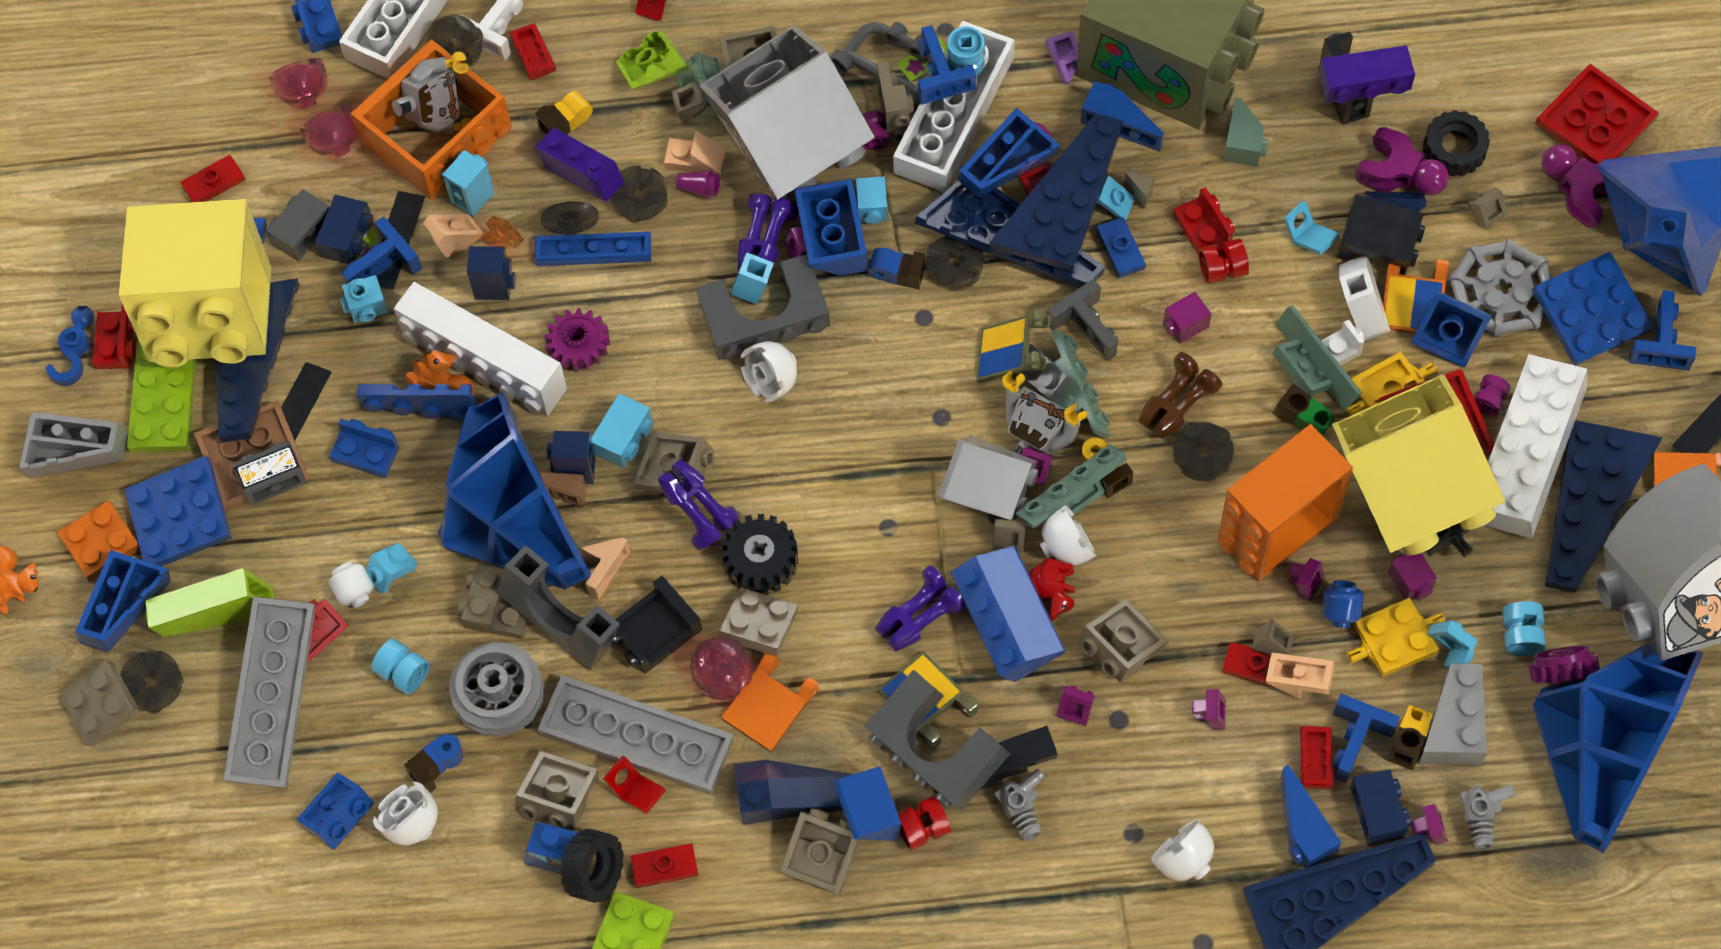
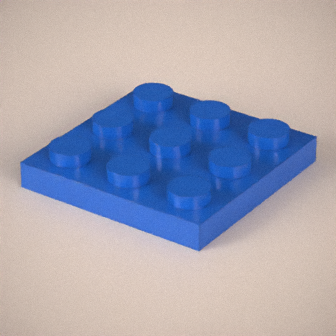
[1532,251,1654,366]
[125,456,232,567]

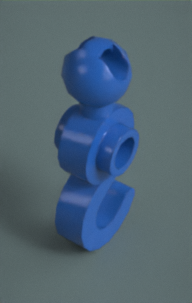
[46,306,94,386]

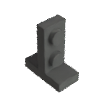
[1046,279,1118,361]

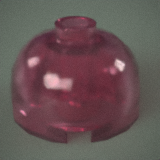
[269,58,328,109]
[300,105,358,158]
[690,636,754,700]

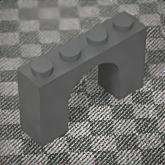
[696,254,830,360]
[497,545,620,671]
[865,669,1010,811]

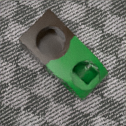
[1272,383,1335,436]

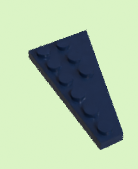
[989,113,1124,272]
[915,181,1105,288]
[215,278,300,443]
[1545,420,1663,593]
[1243,832,1436,949]

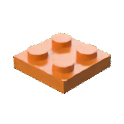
[57,500,140,582]

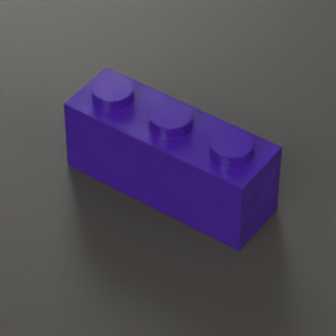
[1318,45,1415,103]
[535,127,625,202]

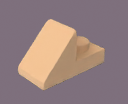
[664,131,726,176]
[423,214,484,258]
[581,537,630,600]
[1266,652,1334,698]

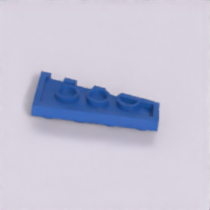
[356,384,477,422]

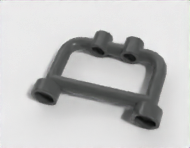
[830,22,930,113]

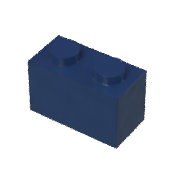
[315,194,374,264]
[467,246,516,300]
[547,431,596,484]
[1350,769,1411,846]

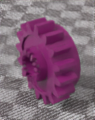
[545,308,610,372]
[1529,646,1600,686]

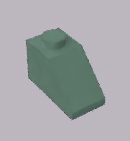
[1224,98,1268,167]

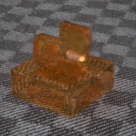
[484,216,524,250]

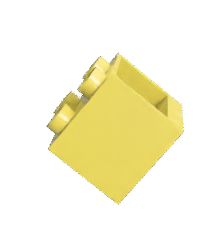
[119,199,271,367]

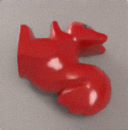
[1029,558,1075,621]

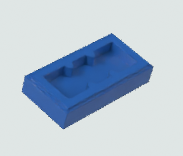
[1096,217,1146,278]

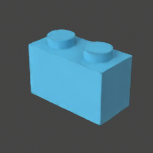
[442,150,494,217]
[591,393,654,469]

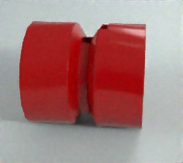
[1198,238,1249,284]
[897,795,951,851]

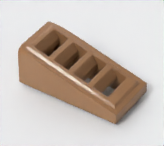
[540,472,587,507]

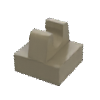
[1468,187,1508,229]
[993,517,1026,553]

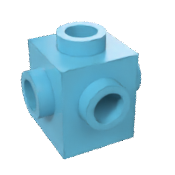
[340,275,388,323]

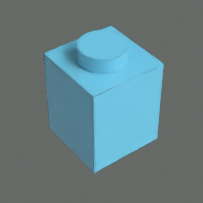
[856,177,888,224]
[731,252,774,305]

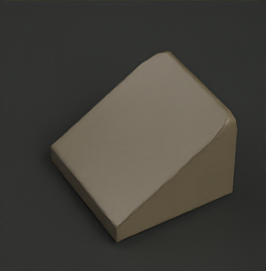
[670,81,706,123]
[1124,169,1154,208]
[1251,619,1294,655]

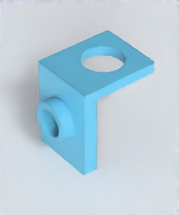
[1097,176,1135,220]
[1284,201,1340,255]

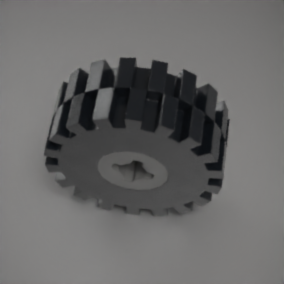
[721,514,799,595]

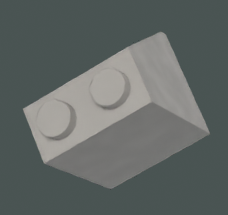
[938,435,1039,520]

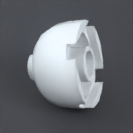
[741,341,797,403]
[1040,505,1097,566]
[373,782,438,846]
[1151,819,1215,881]

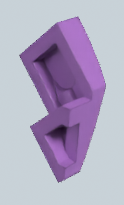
[1045,30,1078,85]

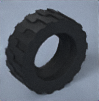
[1423,110,1490,177]
[560,828,624,903]

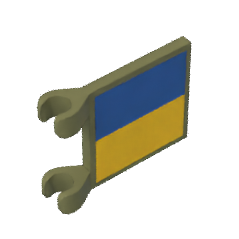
[976,309,1051,383]
[877,651,978,749]

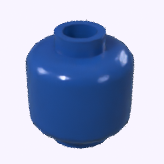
[1322,580,1364,628]

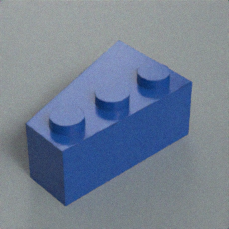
[957,108,1060,198]
[75,550,171,653]

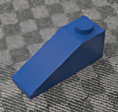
[1081,81,1164,152]
[1280,764,1342,868]

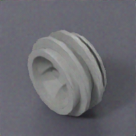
[449,642,544,737]

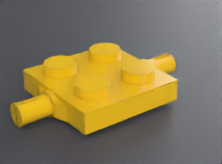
[1346,352,1438,416]
[1346,598,1446,678]

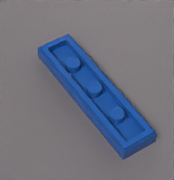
[535,232,651,266]

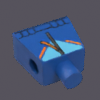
[524,822,577,873]

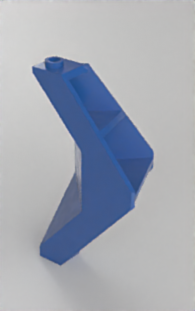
[1598,146,1721,296]
[438,392,591,590]
[1532,643,1703,853]

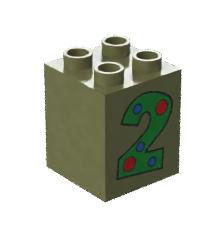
[1076,0,1265,130]

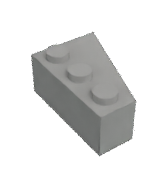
[19,412,128,478]
[1419,664,1487,765]

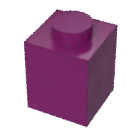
[1163,292,1211,343]
[1388,553,1437,600]

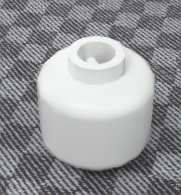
[328,561,374,609]

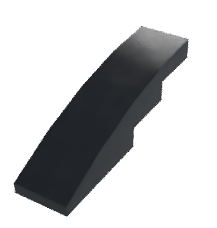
[1672,394,1721,453]
[932,726,1058,803]

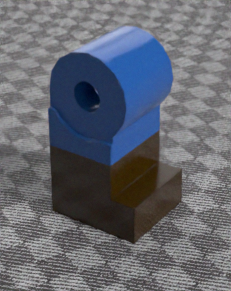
[868,247,926,289]
[404,734,463,793]

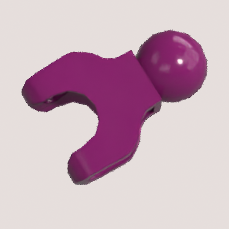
[1354,127,1449,196]
[1541,144,1609,228]

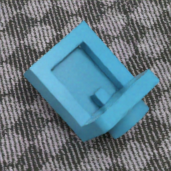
[366,543,418,594]
[1427,620,1478,669]

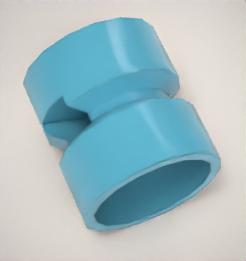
[947,26,985,76]
[1502,601,1546,656]
[371,638,430,695]

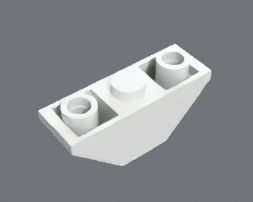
[1339,256,1391,341]

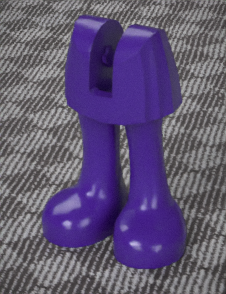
[737,193,799,271]
[658,459,739,550]
[874,565,966,652]

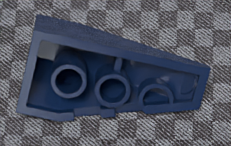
[735,760,853,825]

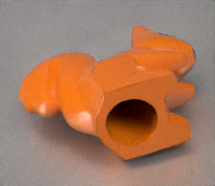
[405,351,476,396]
[0,546,39,616]

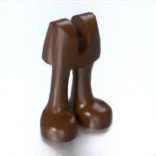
[1138,352,1223,439]

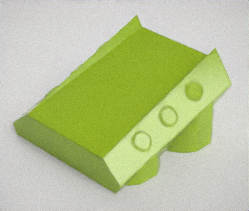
[615,31,690,90]

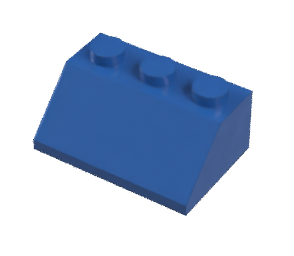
[795,179,869,276]

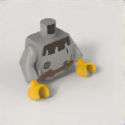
[392,52,472,134]
[1002,370,1088,455]

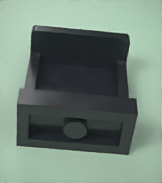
[1318,32,1374,125]
[1337,195,1426,275]
[612,576,702,674]

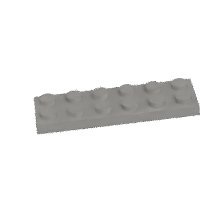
[223,597,316,789]
[537,675,734,794]

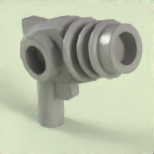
[995,769,1045,841]
[1460,784,1515,850]

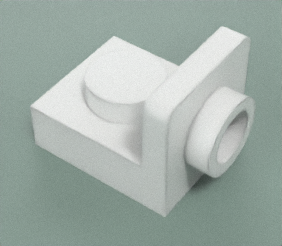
[1321,320,1365,366]

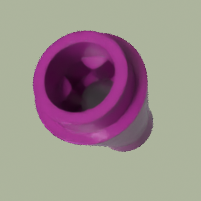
[676,170,721,199]

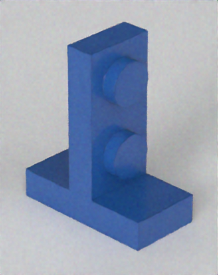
[918,25,976,105]
[341,216,423,284]
[1629,290,1696,371]
[1333,693,1400,783]

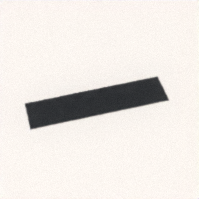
[377,191,425,290]
[281,362,332,440]

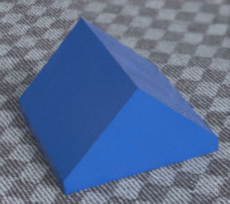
[1411,291,1492,367]
[834,766,901,841]

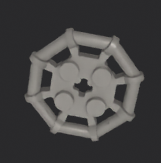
[1448,238,1552,337]

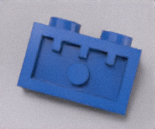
[291,0,342,53]
[329,419,399,478]
[296,772,374,850]

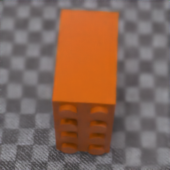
[350,39,512,201]
[1218,424,1353,582]

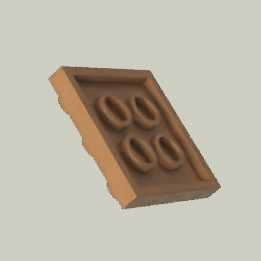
[194,400,310,512]

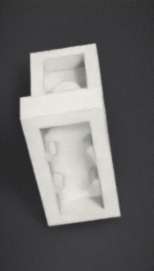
[455,0,523,62]

